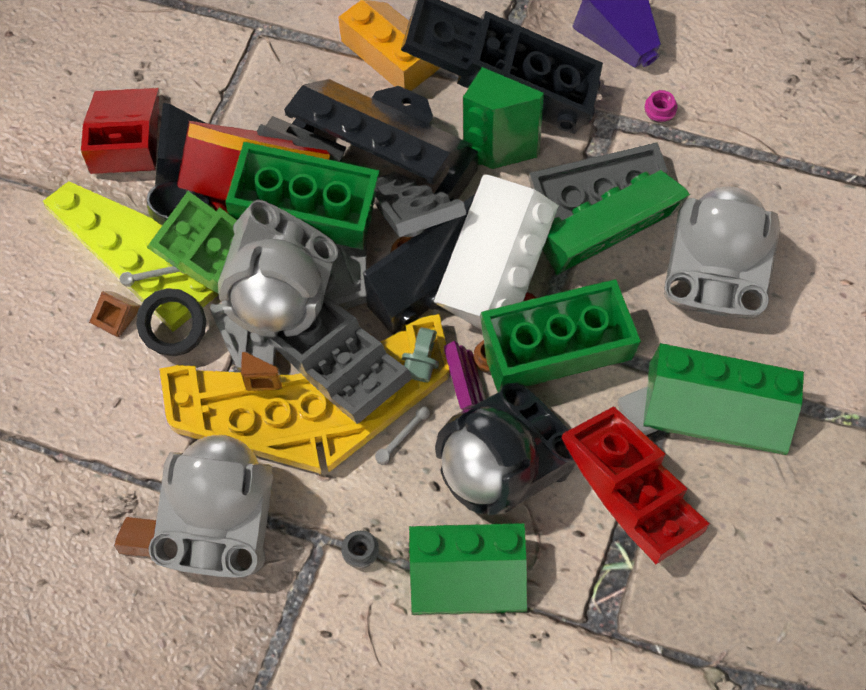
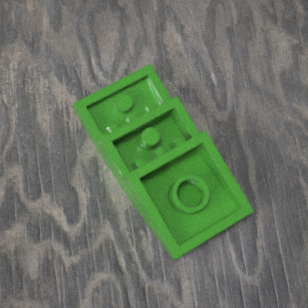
[147,191,237,294]

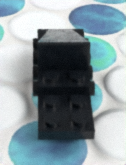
[401,0,603,134]

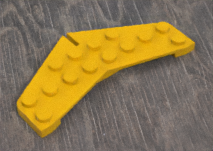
[159,314,450,474]

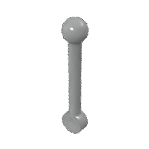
[120,266,185,287]
[375,406,430,465]

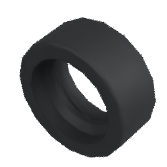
[136,288,207,356]

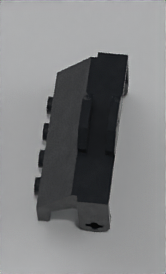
[284,79,478,202]

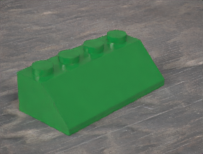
[226,142,379,250]
[542,170,690,275]
[480,279,641,392]
[643,343,804,455]

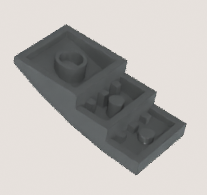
[265,295,412,424]

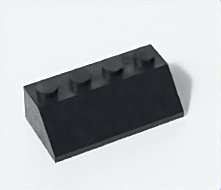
[363,195,475,335]

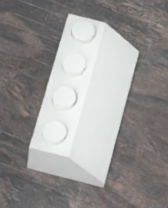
[434,174,559,330]

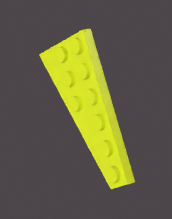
[43,181,219,332]

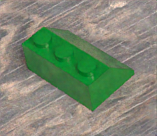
[463,67,544,169]
[409,523,527,615]

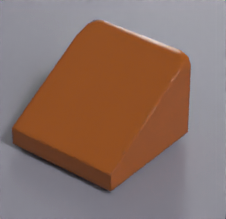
[89,291,141,337]
[241,352,282,391]
[114,517,156,557]

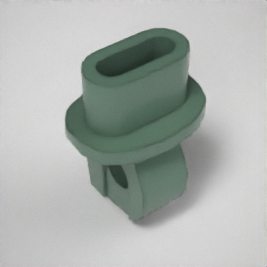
[402,327,439,382]

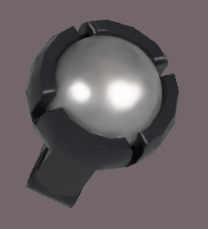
[435,383,576,515]

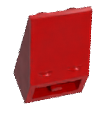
[81,88,160,174]

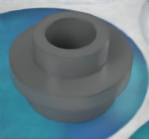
[341,530,379,568]

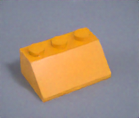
[338,0,440,91]

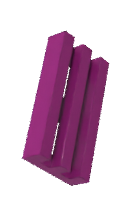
[444,341,485,410]

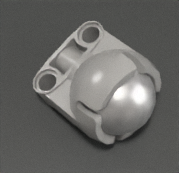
[664,186,781,319]
[218,200,338,337]
[149,435,273,578]

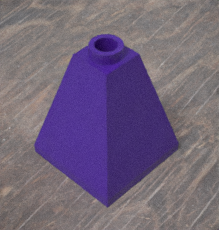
[572,0,661,68]

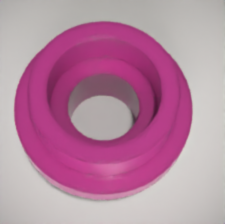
[644,90,678,122]

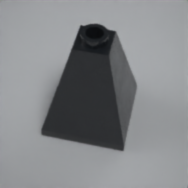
[155,103,208,186]

